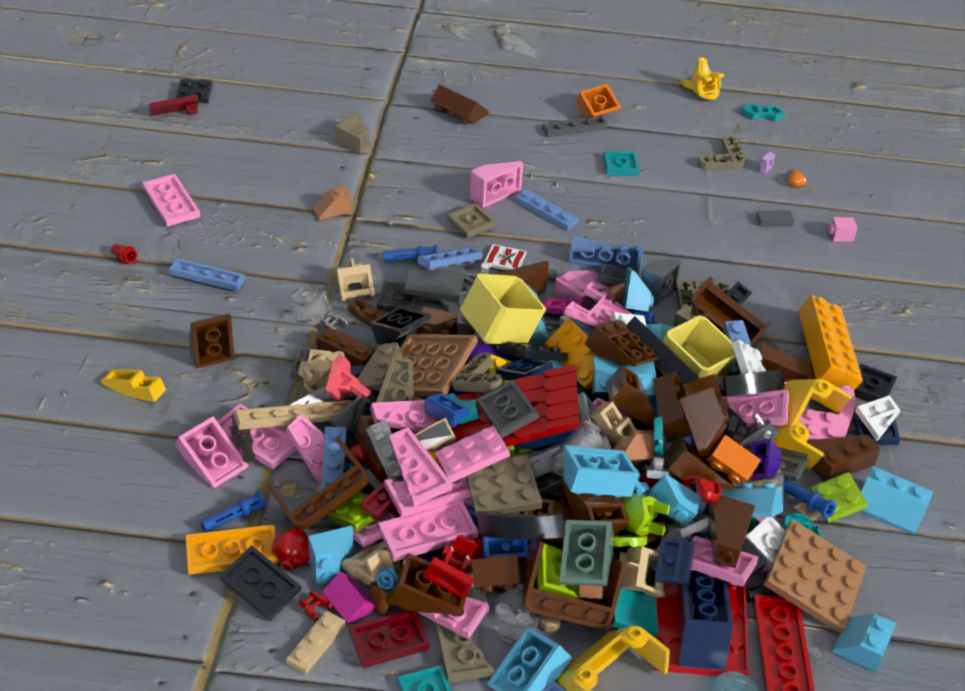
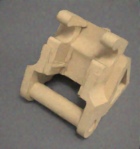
[335,258,375,301]
[298,349,344,394]
[341,542,400,586]
[619,546,665,597]

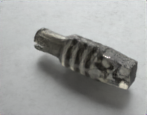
[229,415,255,463]

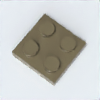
[447,203,496,238]

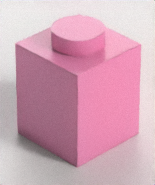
[828,217,857,242]

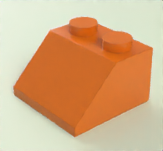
[576,84,621,118]
[706,435,761,485]

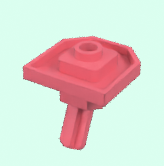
[325,356,372,401]

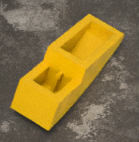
[101,369,166,402]

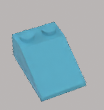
[487,626,572,691]

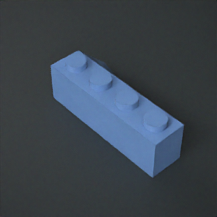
[568,236,644,276]

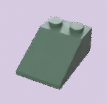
[559,520,614,586]

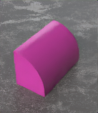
[322,572,377,623]

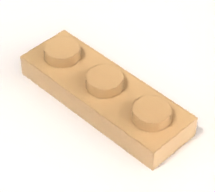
[286,611,346,675]

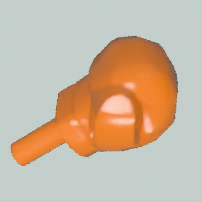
[788,169,806,187]

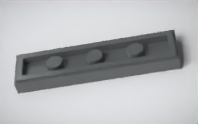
[542,115,608,138]

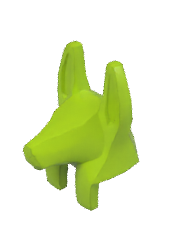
[618,492,670,536]

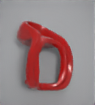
[681,475,722,504]

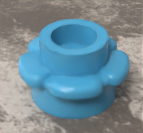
[376,567,398,590]

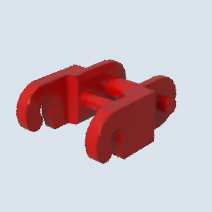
[299,591,333,622]

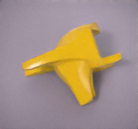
[679,57,724,100]

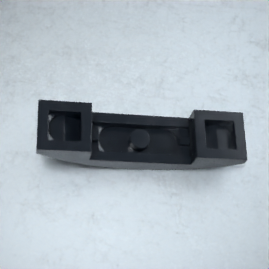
[723,368,785,397]
[477,511,565,539]

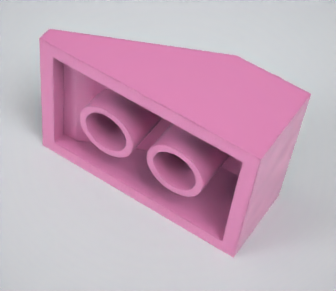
[470,161,523,208]
[554,270,615,309]
[175,417,249,489]

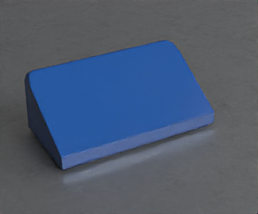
[424,393,470,428]
[482,537,528,559]

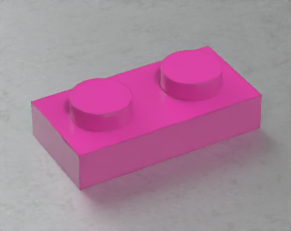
[544,298,584,315]

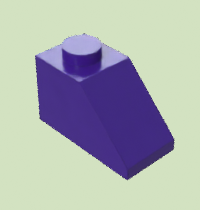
[749,439,781,480]

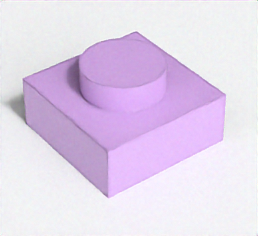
[759,151,775,175]

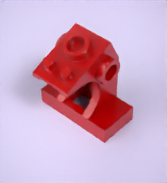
[423,534,478,598]

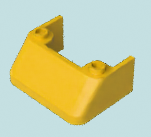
[773,379,852,470]
[556,626,670,691]

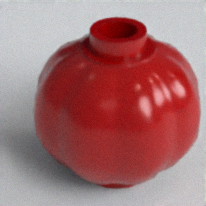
[272,528,309,571]

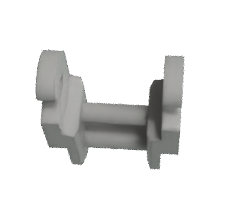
[319,313,348,329]

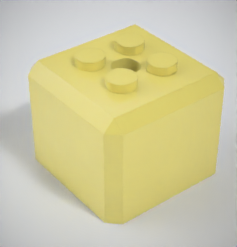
[460,274,546,345]
[654,316,737,378]

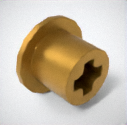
[370,585,396,615]

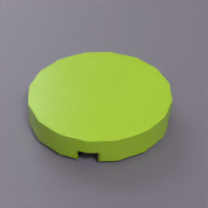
[613,535,647,547]

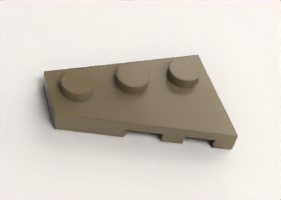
[358,342,400,391]
[376,356,414,403]
[435,622,495,682]

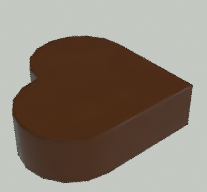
[440,319,458,335]

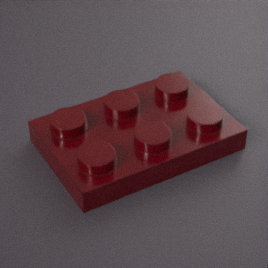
[349,610,430,668]

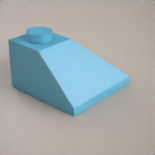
[646,474,701,526]

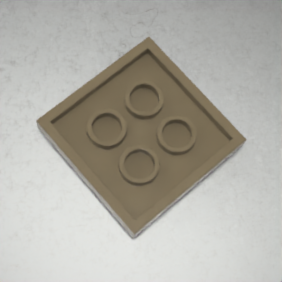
[465,454,542,518]

